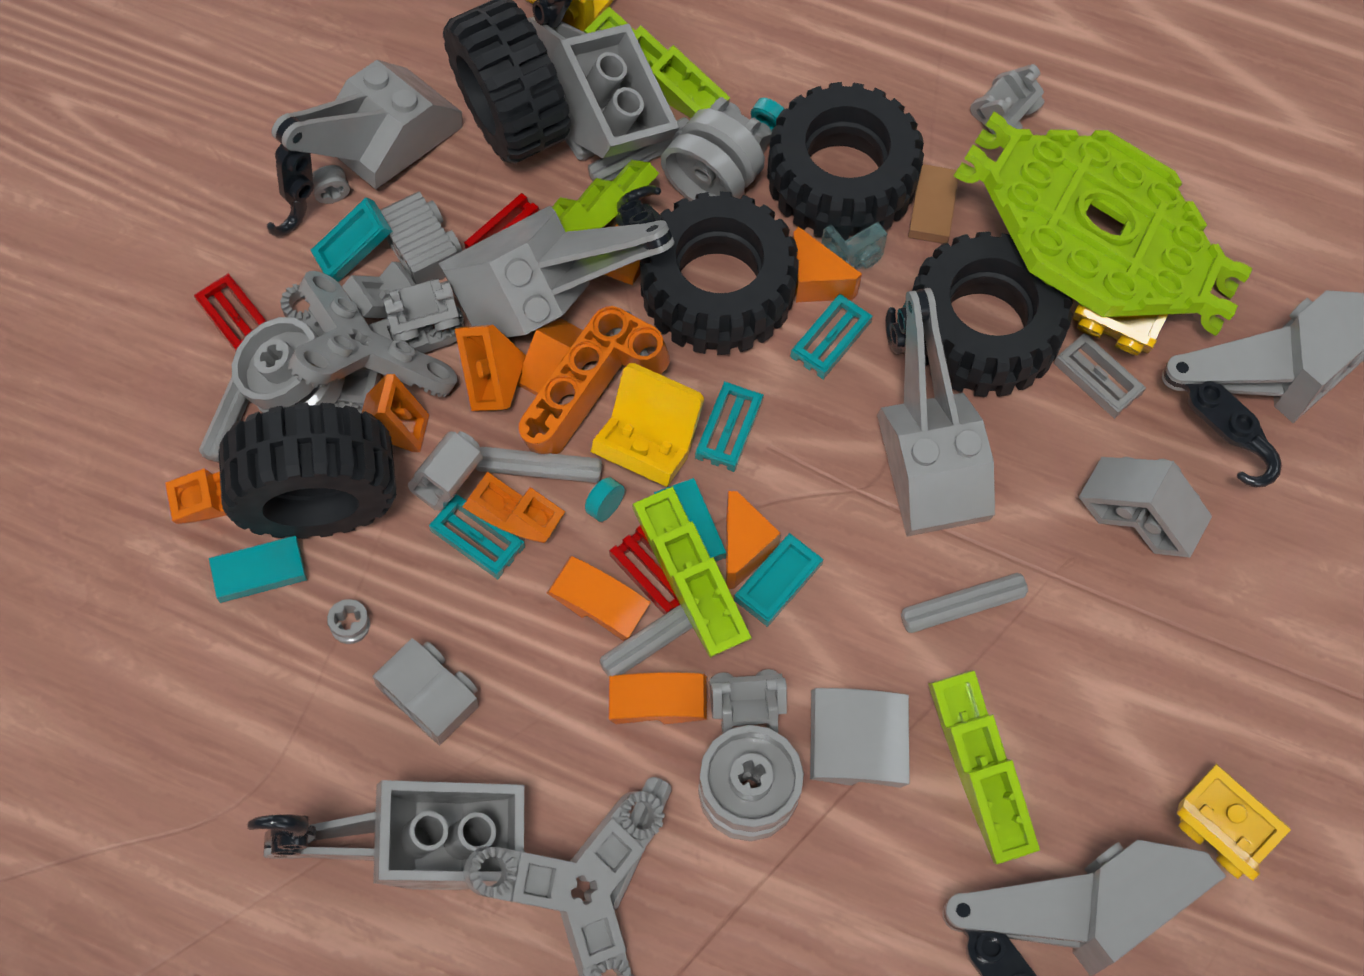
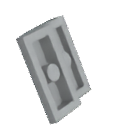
[810,688,910,788]

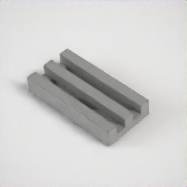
[1054,333,1146,419]

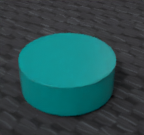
[750,98,785,131]
[585,477,625,522]

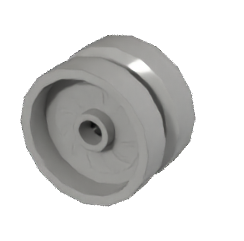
[661,108,765,201]
[231,317,345,413]
[698,725,804,842]

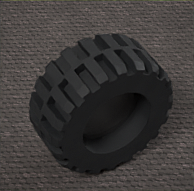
[443,0,571,163]
[767,82,924,240]
[640,191,799,355]
[912,232,1073,397]
[218,403,397,539]

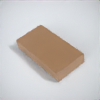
[908,164,958,243]

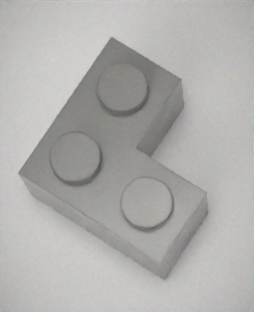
[1079,457,1212,558]

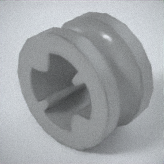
[313,165,350,204]
[327,599,370,644]

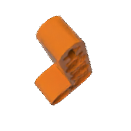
[519,306,670,454]

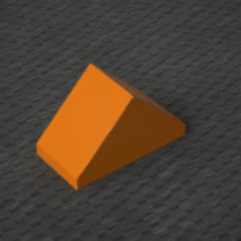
[793,227,862,303]
[517,318,583,396]
[455,324,526,411]
[362,374,429,452]
[726,491,781,589]

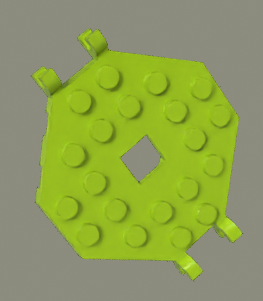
[954,112,1252,336]

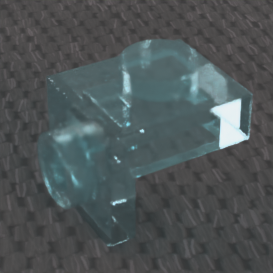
[821,222,888,270]

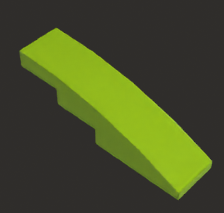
[584,6,730,118]
[552,159,660,232]
[632,486,752,658]
[928,671,1040,864]

